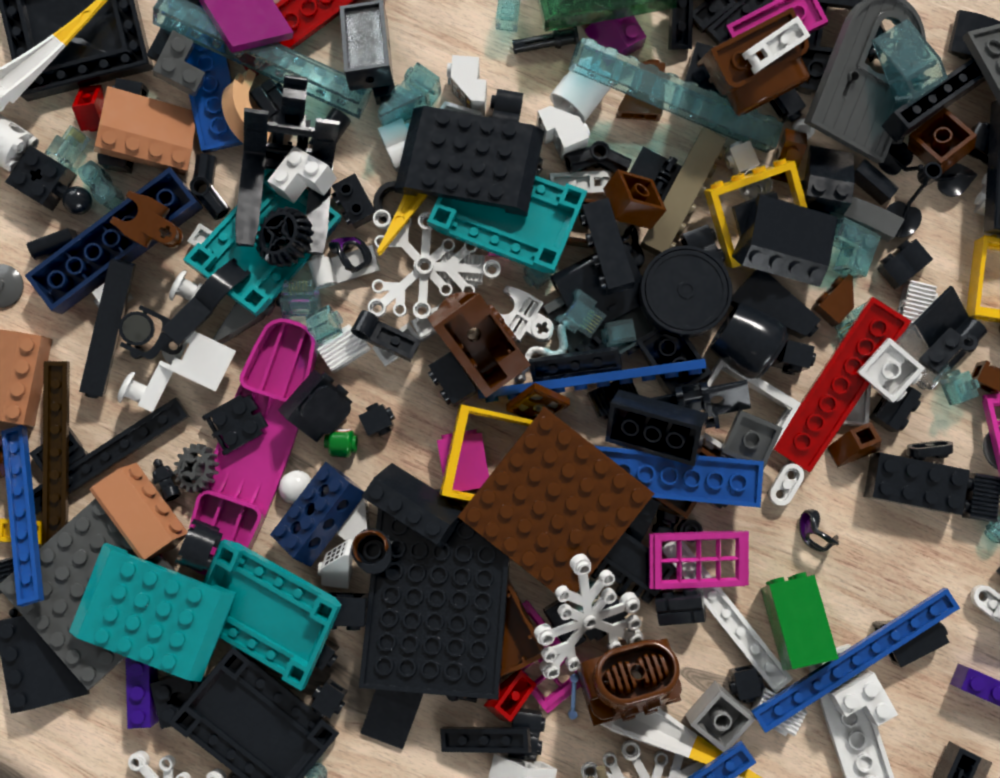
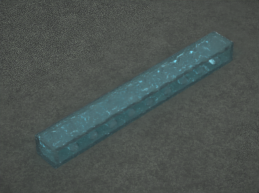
[153,0,373,119]
[568,38,784,153]

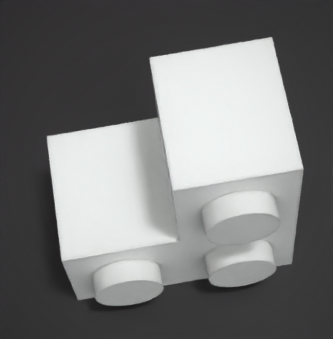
[268,146,337,204]
[827,669,898,726]
[488,753,557,778]

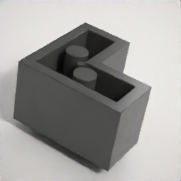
[153,30,205,97]

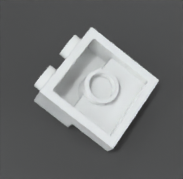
[857,338,925,403]

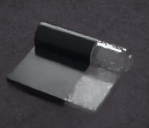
[895,286,987,390]

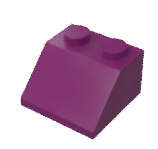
[584,0,646,67]

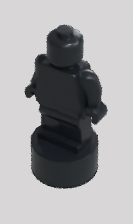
[152,459,181,502]

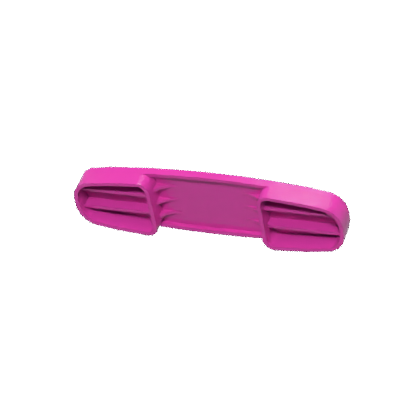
[189,318,319,576]

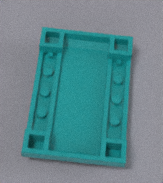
[183,168,342,316]
[427,176,587,273]
[203,539,342,691]
[69,543,237,682]

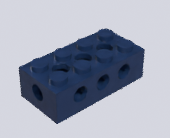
[270,461,365,567]

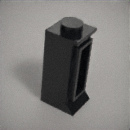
[769,88,806,124]

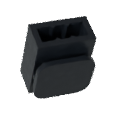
[278,369,352,442]

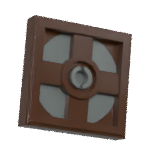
[506,383,570,420]

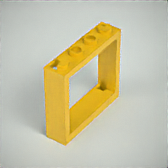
[704,158,808,268]
[966,234,1000,323]
[440,404,533,501]

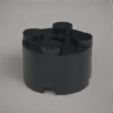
[175,519,223,572]

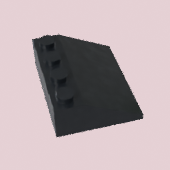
[732,193,838,287]
[0,615,90,714]

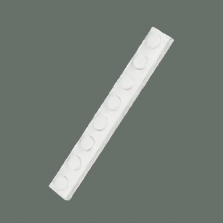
[662,541,793,693]

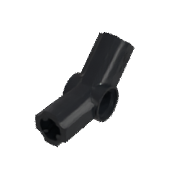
[564,141,632,174]
[190,153,231,220]

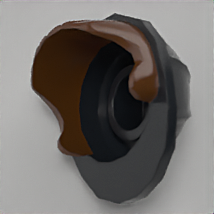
[351,528,392,574]

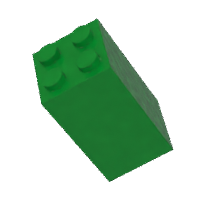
[761,572,839,670]

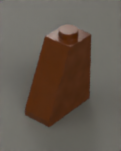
[616,59,665,121]

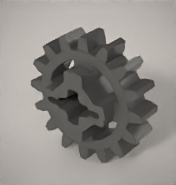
[173,444,219,493]

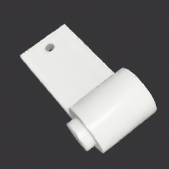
[308,245,380,289]

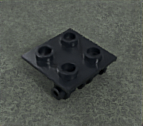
[629,146,682,201]

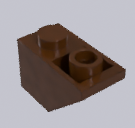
[771,128,808,183]
[813,274,854,327]
[827,422,882,468]

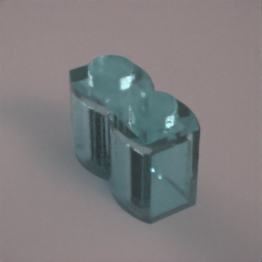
[78,160,125,210]

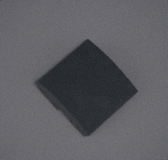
[948,10,1000,60]

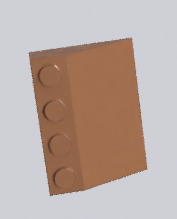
[93,86,196,175]
[0,330,53,426]

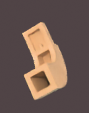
[221,69,271,144]

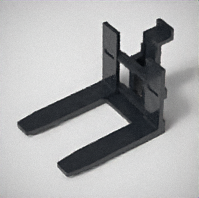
[235,75,340,255]

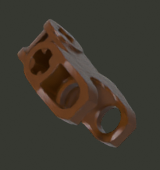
[110,190,184,248]

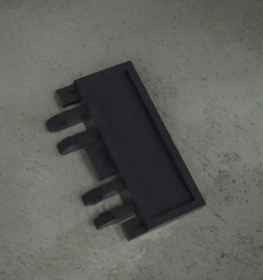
[591,532,676,604]

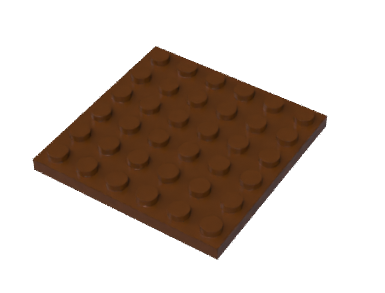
[458,407,655,604]

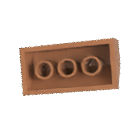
[89,463,187,561]

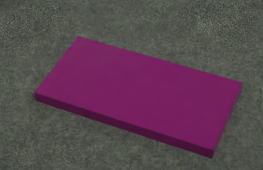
[199,0,294,53]

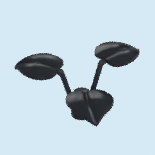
[878,142,978,238]

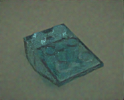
[872,19,948,102]
[378,62,442,127]

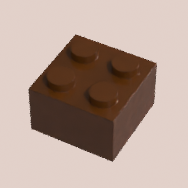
[908,107,977,174]
[603,169,667,229]

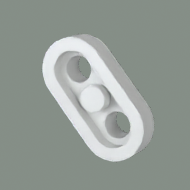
[768,464,804,506]
[970,585,1000,622]

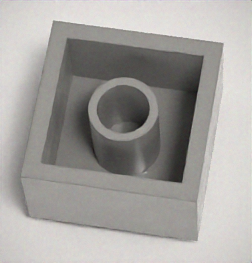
[685,681,755,753]

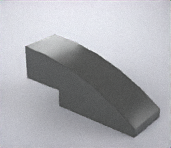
[830,197,904,242]

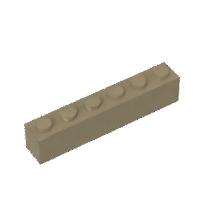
[640,127,727,256]

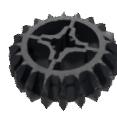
[255,206,314,268]

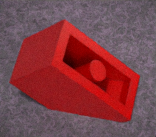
[72,85,104,132]
[483,670,537,722]

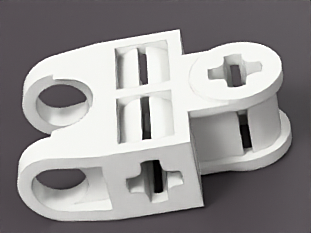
[499,286,554,343]

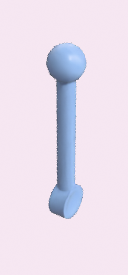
[568,674,579,720]

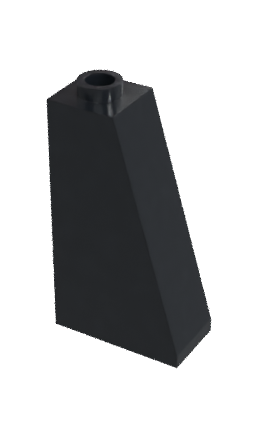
[730,270,821,339]

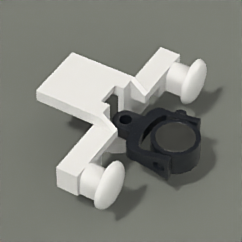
[117,270,236,412]

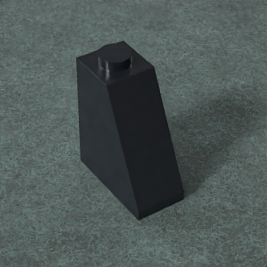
[872,620,950,668]

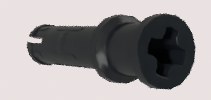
[512,25,579,54]

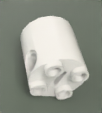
[550,57,613,123]
[0,114,39,172]

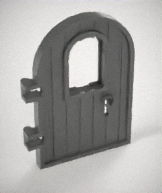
[804,0,929,163]

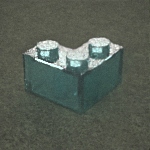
[833,217,881,279]

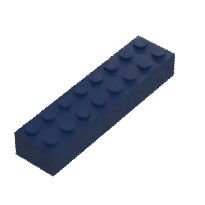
[25,167,204,315]

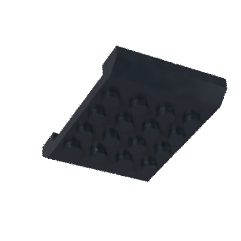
[394,106,545,216]
[168,646,339,778]

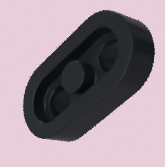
[907,440,953,461]

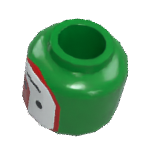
[324,428,358,458]

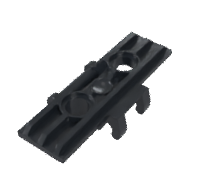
[653,380,751,429]

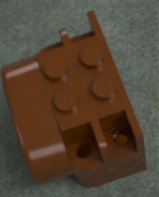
[697,7,810,116]
[427,292,531,398]
[577,639,682,727]

